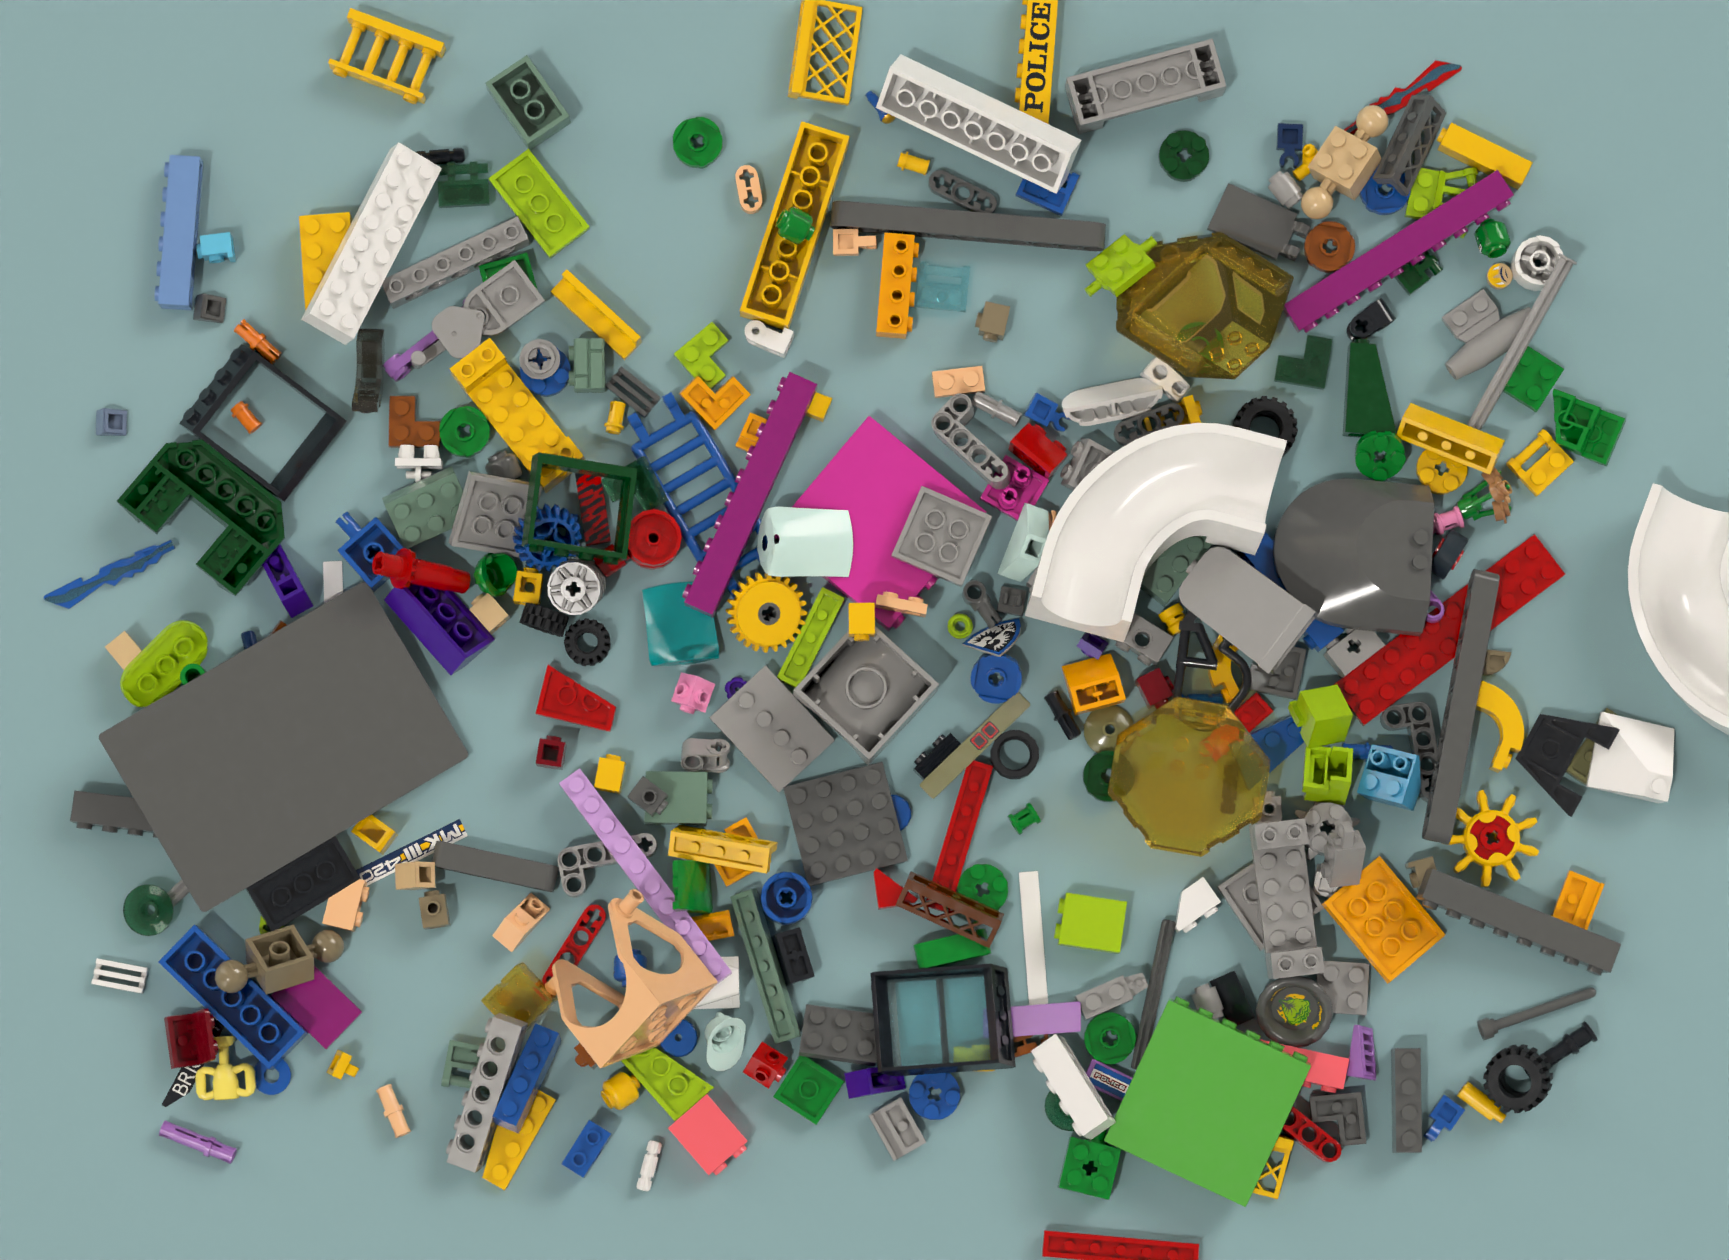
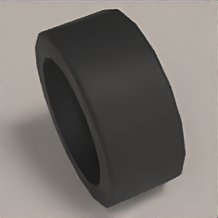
[990,730,1039,779]

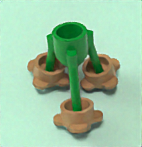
[1457,467,1512,524]

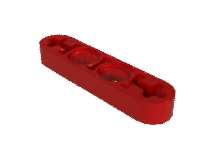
[542,904,606,992]

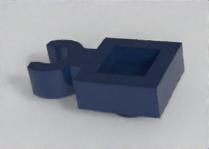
[1276,123,1303,168]

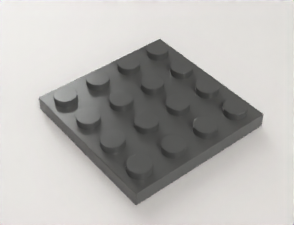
[783,762,908,887]

